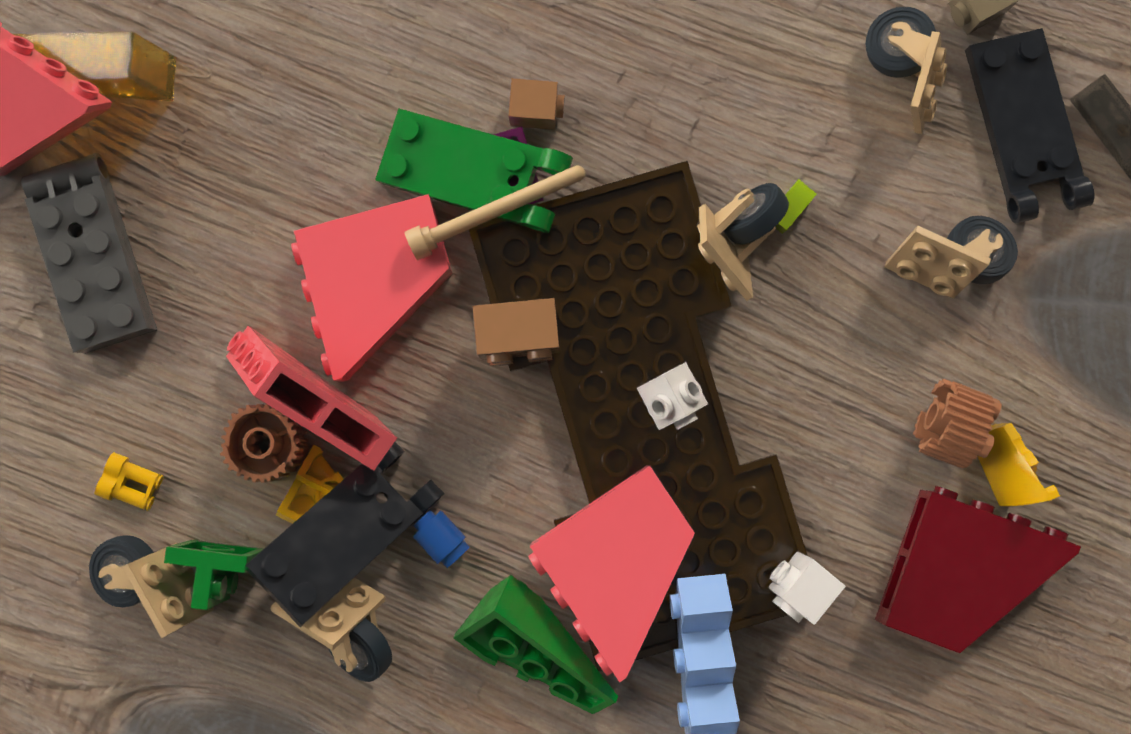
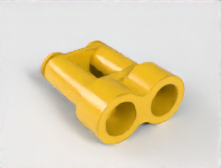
[94,452,164,511]

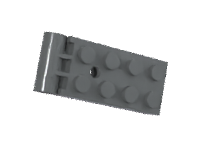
[21,153,157,354]

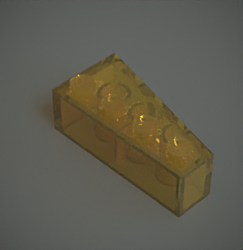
[13,31,177,101]

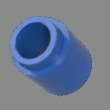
[413,510,470,568]

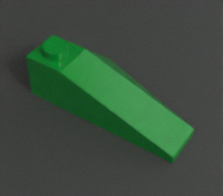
[453,575,618,714]

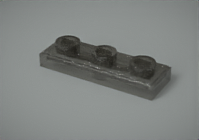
[1069,74,1131,179]

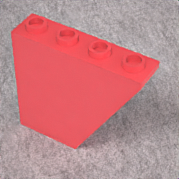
[0,22,112,177]
[291,194,453,382]
[226,325,397,471]
[528,465,695,683]

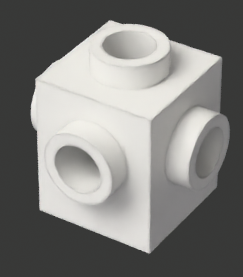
[637,362,708,430]

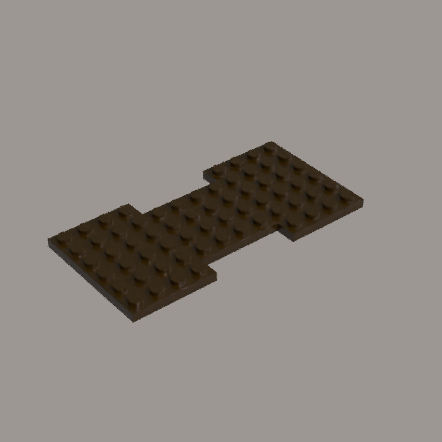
[469,161,808,671]

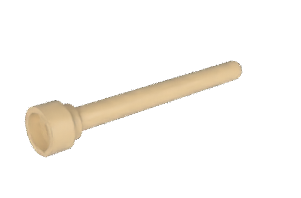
[405,165,585,261]

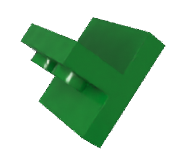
[164,540,263,610]

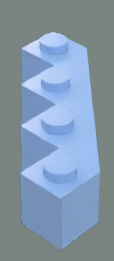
[669,574,740,734]

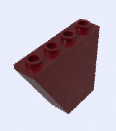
[875,486,1081,653]

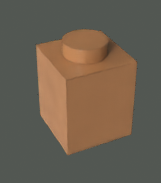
[508,78,565,130]

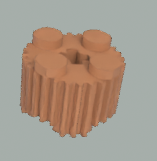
[913,379,1002,468]
[220,404,309,483]

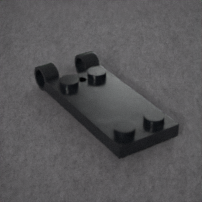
[965,28,1095,224]
[245,442,444,628]

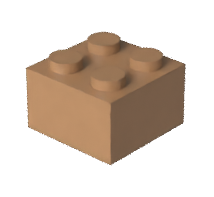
[472,298,559,366]

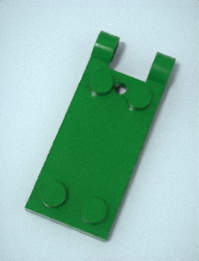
[375,108,573,233]

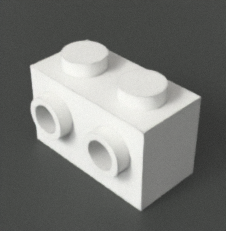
[768,552,846,625]

